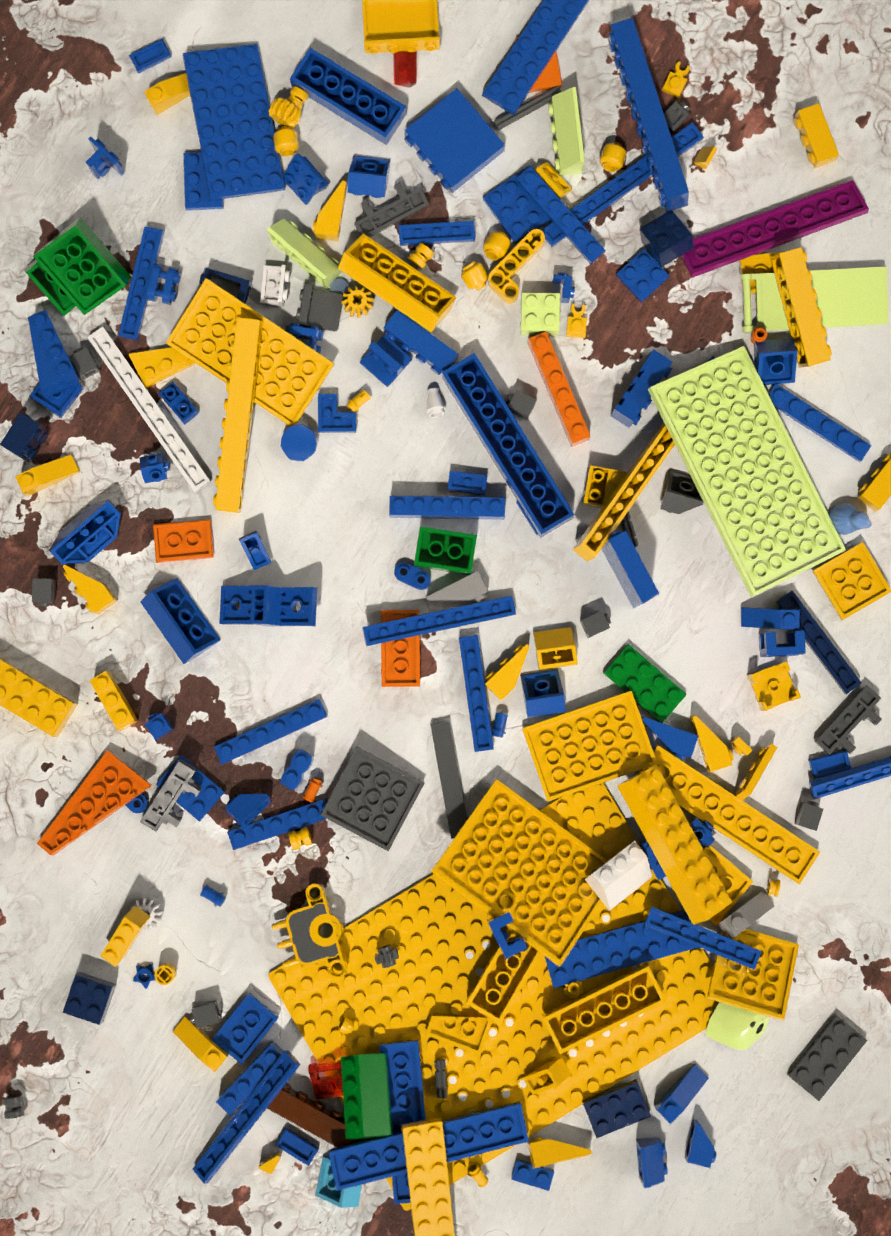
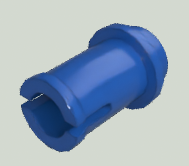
[491,713,508,738]
[200,885,226,907]

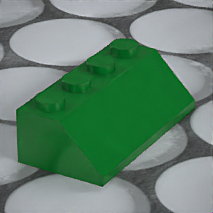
[341,1053,392,1139]

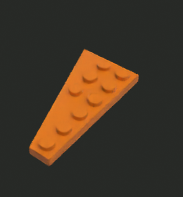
[37,750,152,856]

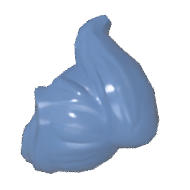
[828,503,872,535]

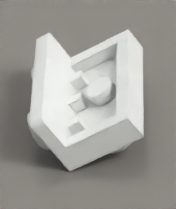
[260,264,290,306]

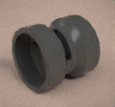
[2,1094,25,1119]

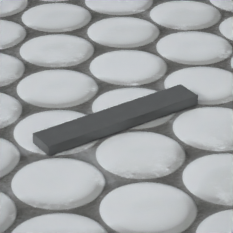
[430,721,467,839]

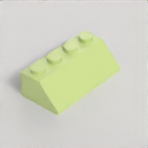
[548,87,585,176]
[267,219,341,290]

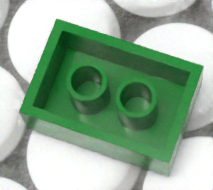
[414,527,477,575]

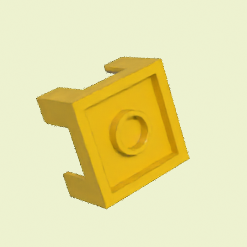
[747,661,801,711]

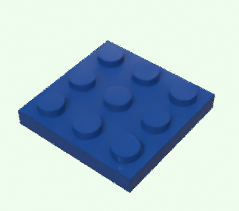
[483,166,551,245]

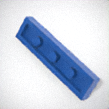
[399,221,475,246]

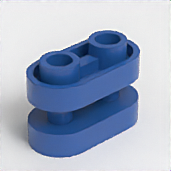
[147,263,181,305]
[285,323,324,353]

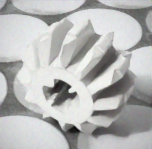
[130,897,163,931]

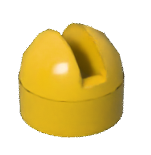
[337,1017,354,1034]

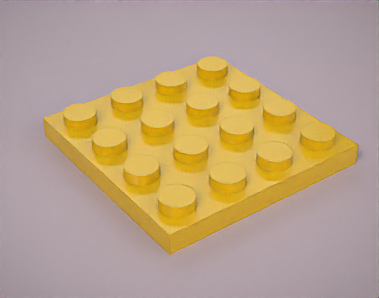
[707,929,799,1021]

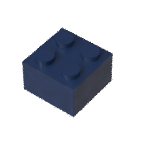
[639,210,694,267]
[0,412,48,463]
[62,972,117,1025]

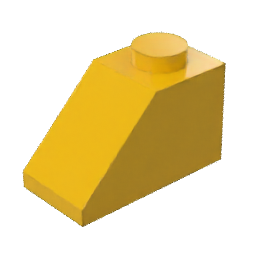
[523,1057,571,1095]

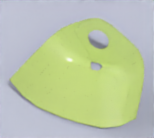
[706,1002,770,1050]

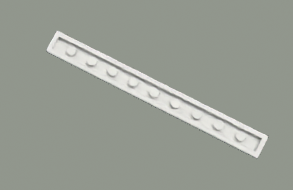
[87,327,211,493]

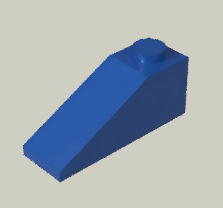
[741,607,800,629]
[641,717,698,760]
[654,1064,709,1124]

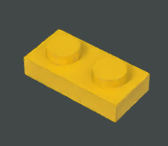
[535,162,572,199]

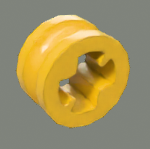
[767,878,780,897]

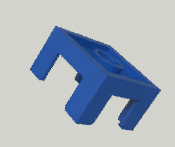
[759,630,806,657]
[487,911,527,959]

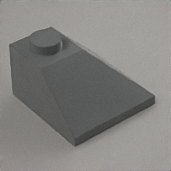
[660,470,704,514]

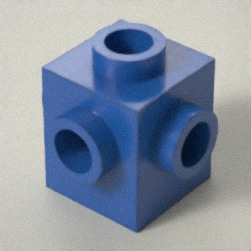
[140,453,170,483]
[690,818,716,848]

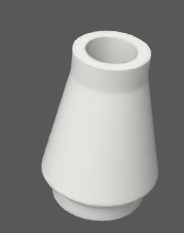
[427,388,445,418]

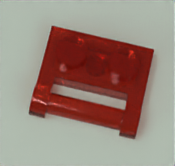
[308,1059,343,1100]

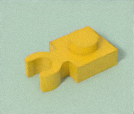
[662,62,690,99]
[566,304,587,338]

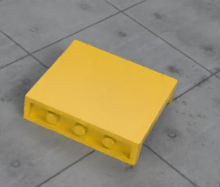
[362,0,440,54]

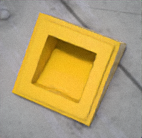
[694,146,717,169]
[258,1151,282,1174]

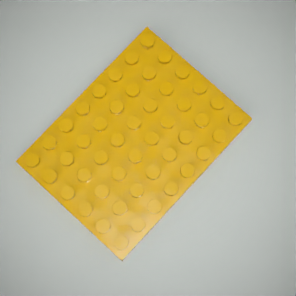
[431,779,608,966]

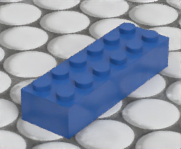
[290,48,407,145]

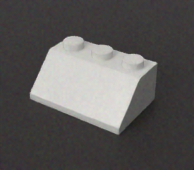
[585,841,653,911]

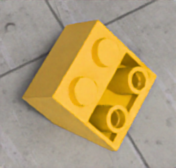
[583,465,627,509]
[533,627,578,670]

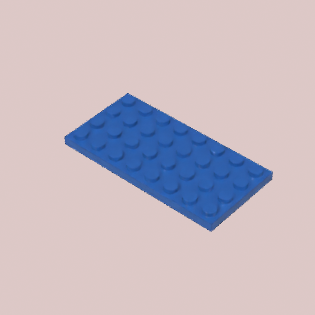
[183,44,285,201]

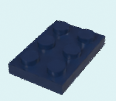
[582,1079,651,1138]

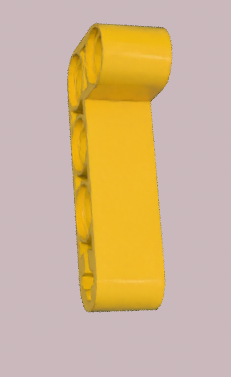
[488,229,545,304]

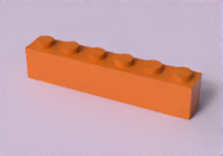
[528,332,591,447]

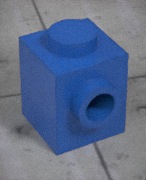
[145,712,174,740]

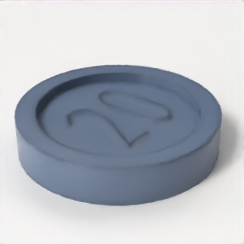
[330,278,349,295]

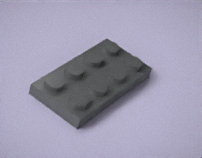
[787,1014,868,1101]

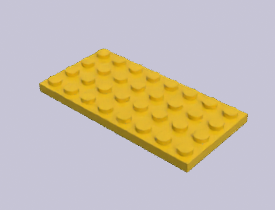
[166,278,335,426]

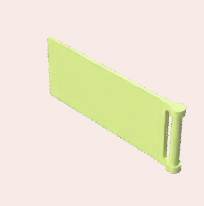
[741,267,889,332]

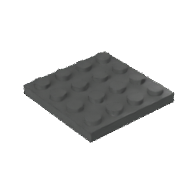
[320,746,425,851]

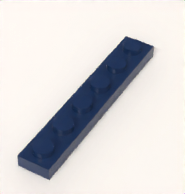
[776,590,862,694]

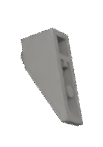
[426,571,488,602]
[718,891,775,939]

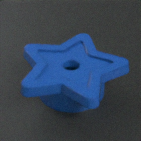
[133,964,155,989]

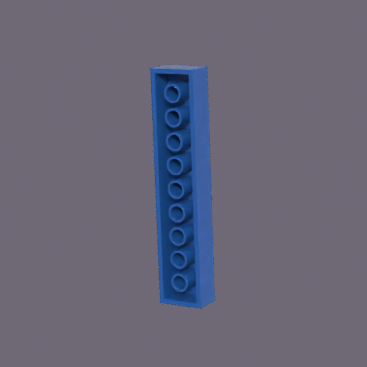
[608,18,689,212]
[442,353,575,538]

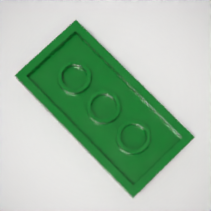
[603,644,687,723]

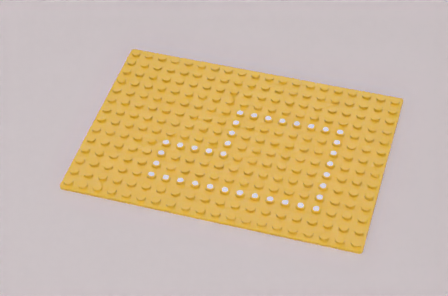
[268,783,719,1211]

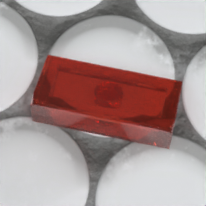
[393,51,417,88]

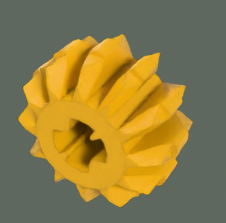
[268,98,301,129]
[342,285,374,318]

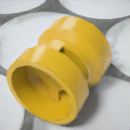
[286,86,309,111]
[408,243,434,270]
[288,826,312,850]
[154,963,177,985]

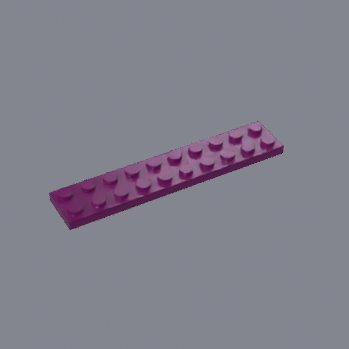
[681,180,869,278]

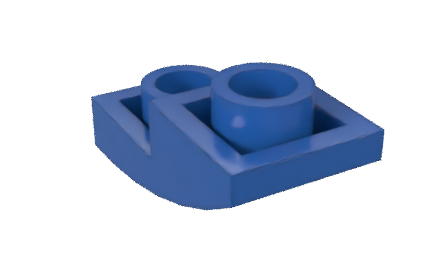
[158,382,199,425]

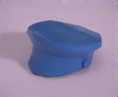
[280,424,317,461]

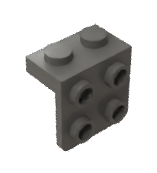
[296,284,343,332]

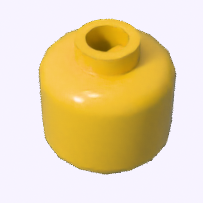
[273,126,299,157]
[600,142,627,172]
[483,231,510,261]
[461,261,489,291]

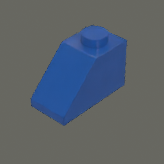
[225,794,271,829]
[685,1120,717,1168]

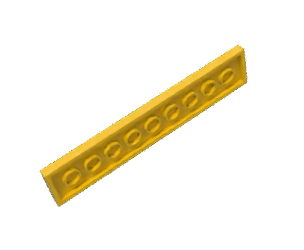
[641,745,820,885]

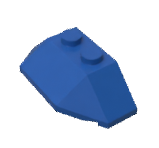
[49,499,121,565]

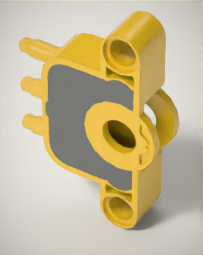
[271,884,348,977]

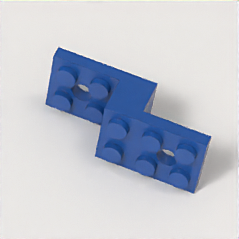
[219,585,317,626]

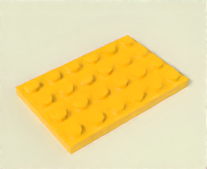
[522,691,657,802]

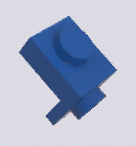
[552,273,575,304]

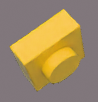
[731,737,752,756]

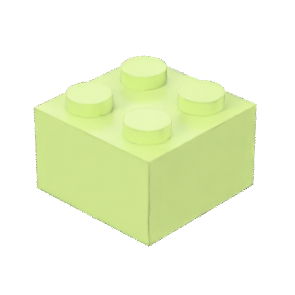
[520,293,560,336]

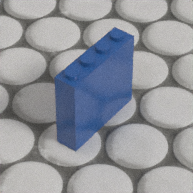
[404,88,505,193]
[602,530,660,609]

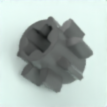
[374,945,399,968]

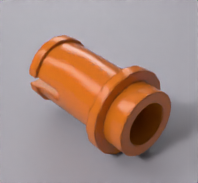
[750,327,767,345]
[302,776,323,803]

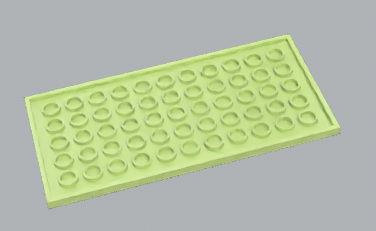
[648,346,846,597]

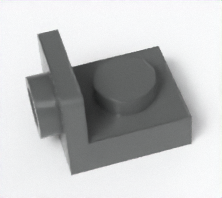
[664,101,692,131]

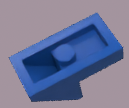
[239,531,272,570]

